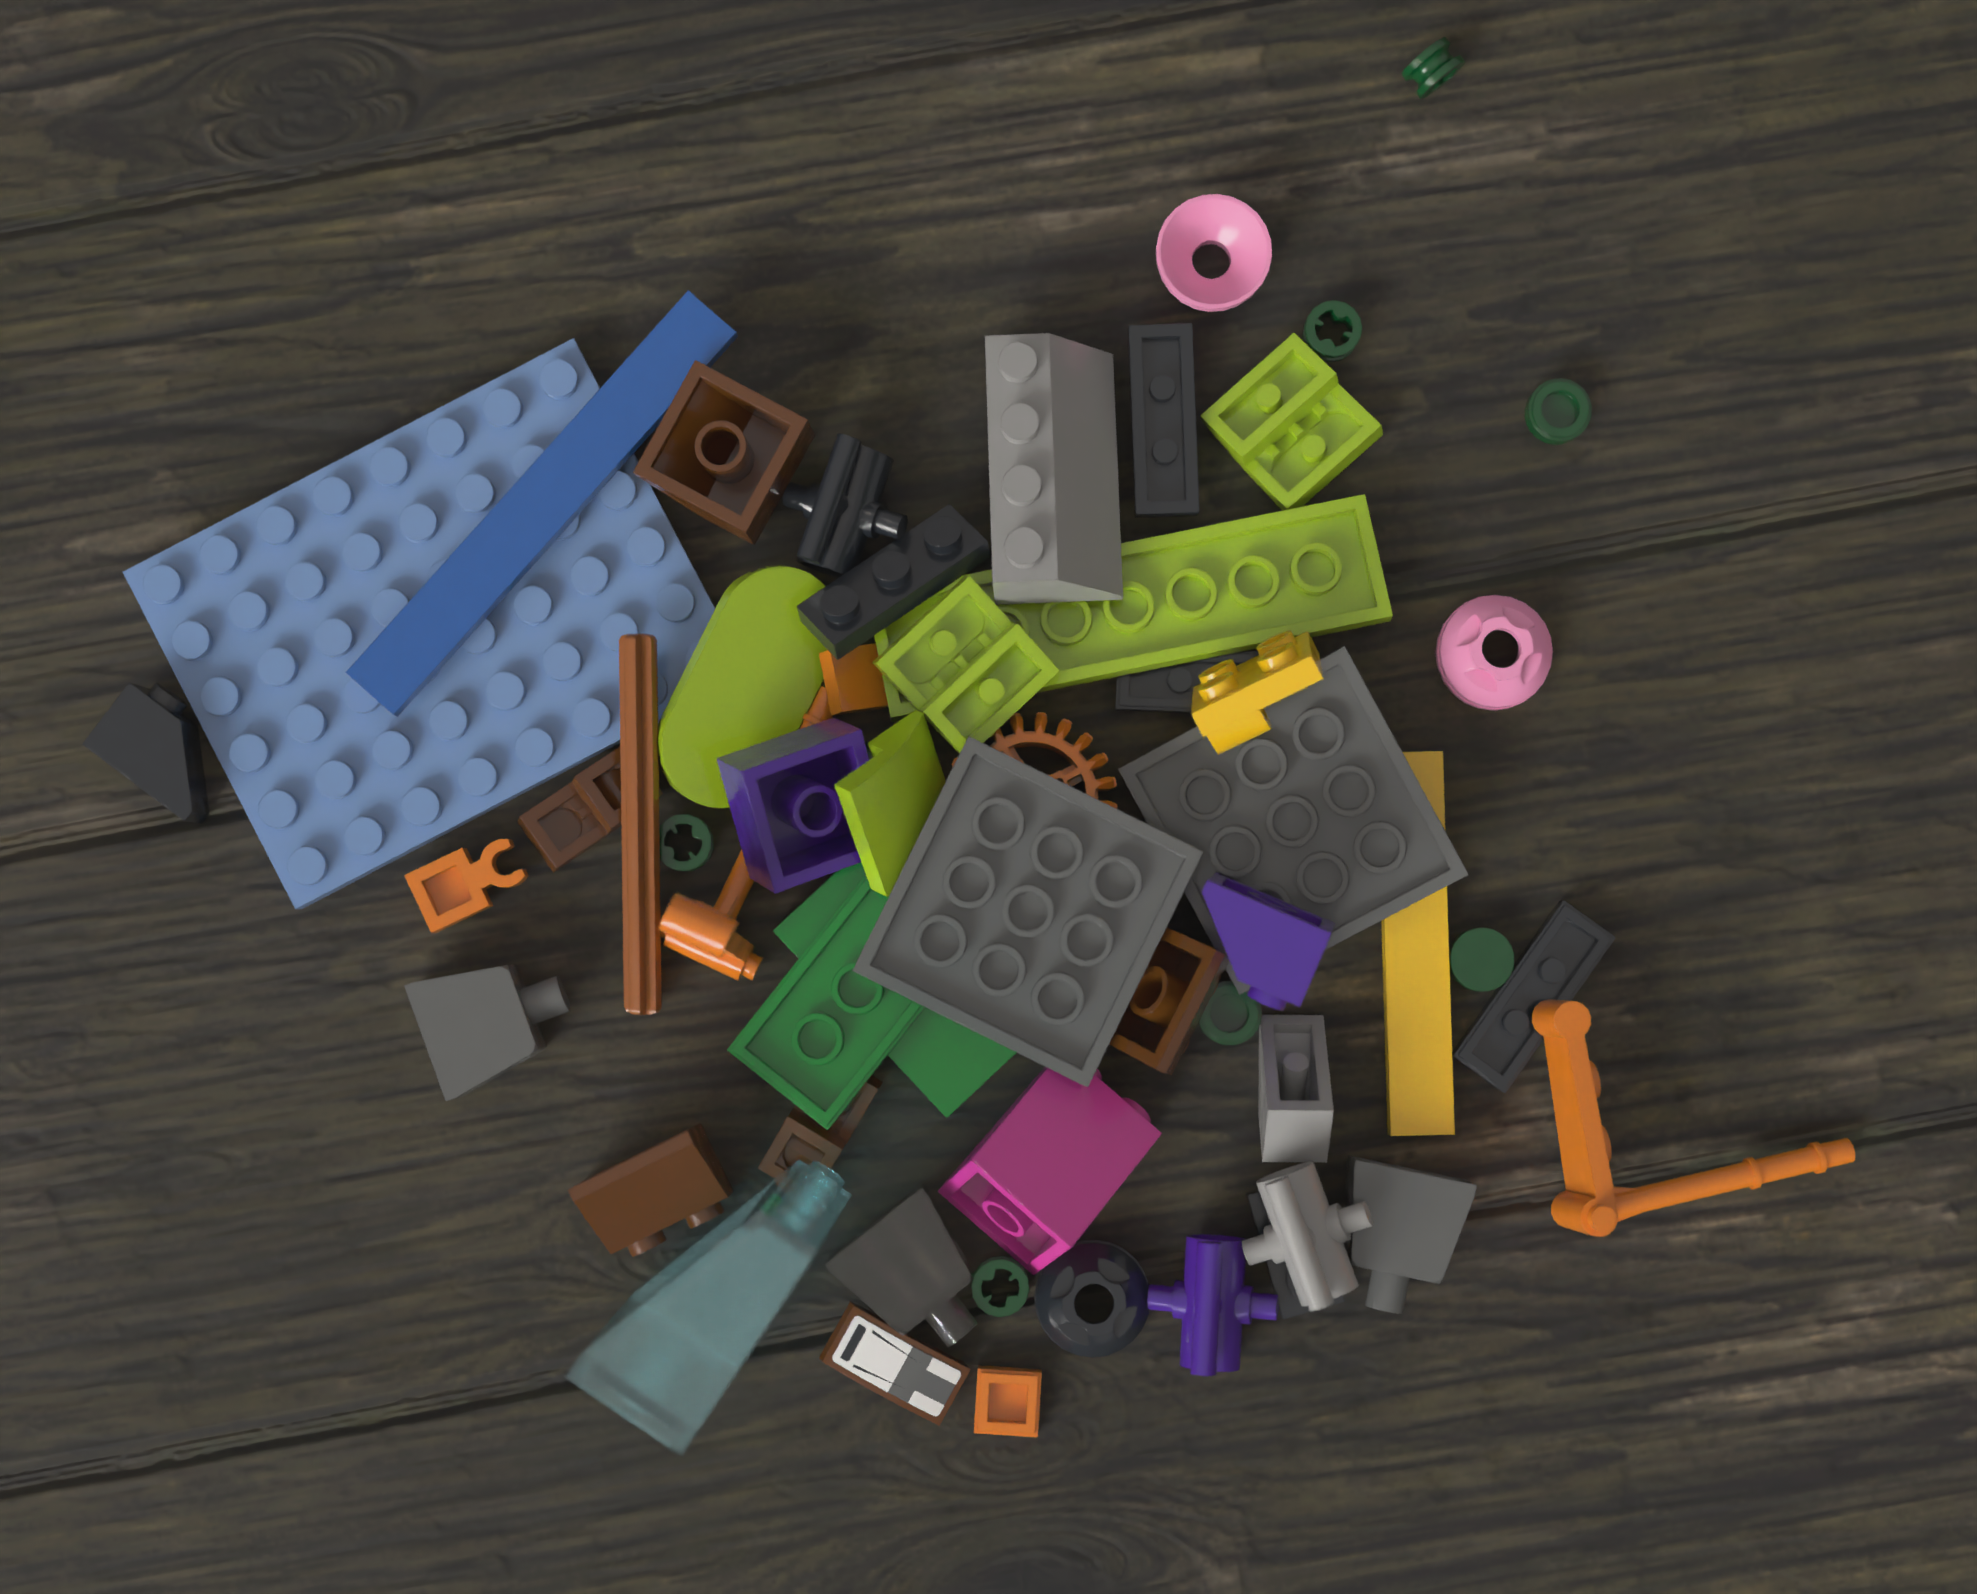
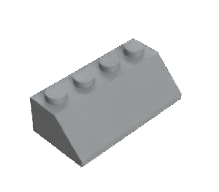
[985,333,1123,605]

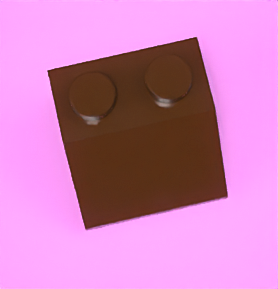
[633,360,815,545]
[1109,927,1230,1075]
[568,1123,734,1257]

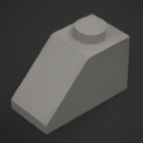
[1258,1015,1334,1163]

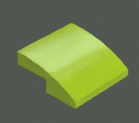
[1200,333,1383,511]
[872,575,1060,753]
[834,710,946,897]

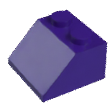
[1202,872,1335,1011]

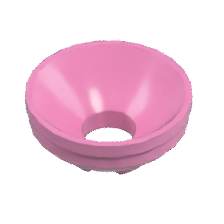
[1156,194,1272,312]
[1435,595,1553,711]

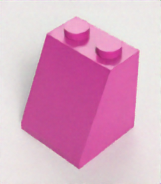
[938,1067,1162,1275]

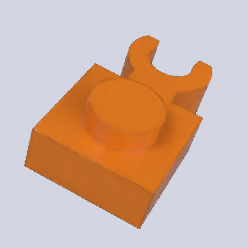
[404,839,529,933]

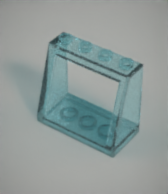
[566,1159,852,1455]

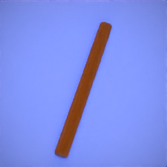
[619,633,662,1015]

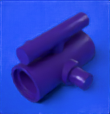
[1147,1234,1279,1376]

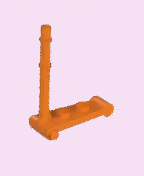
[659,686,833,981]
[1532,999,1855,1237]

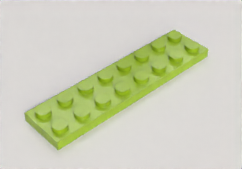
[874,494,1393,722]

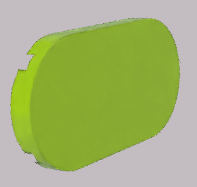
[658,565,827,808]

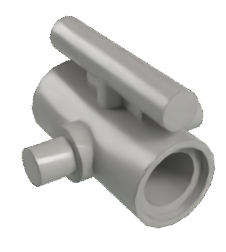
[1242,1161,1373,1311]

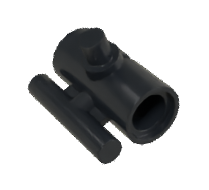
[783,433,908,578]

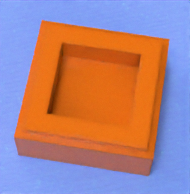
[819,643,888,716]
[974,1365,1042,1437]

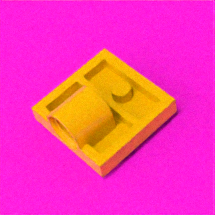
[1191,630,1323,755]

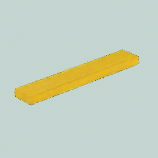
[1381,751,1455,1136]

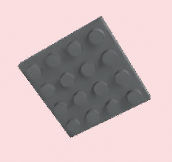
[1118,646,1469,995]
[852,736,1203,1087]

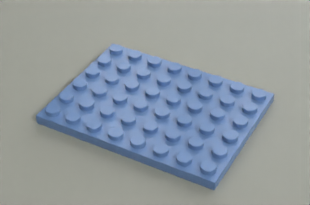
[123,338,715,909]

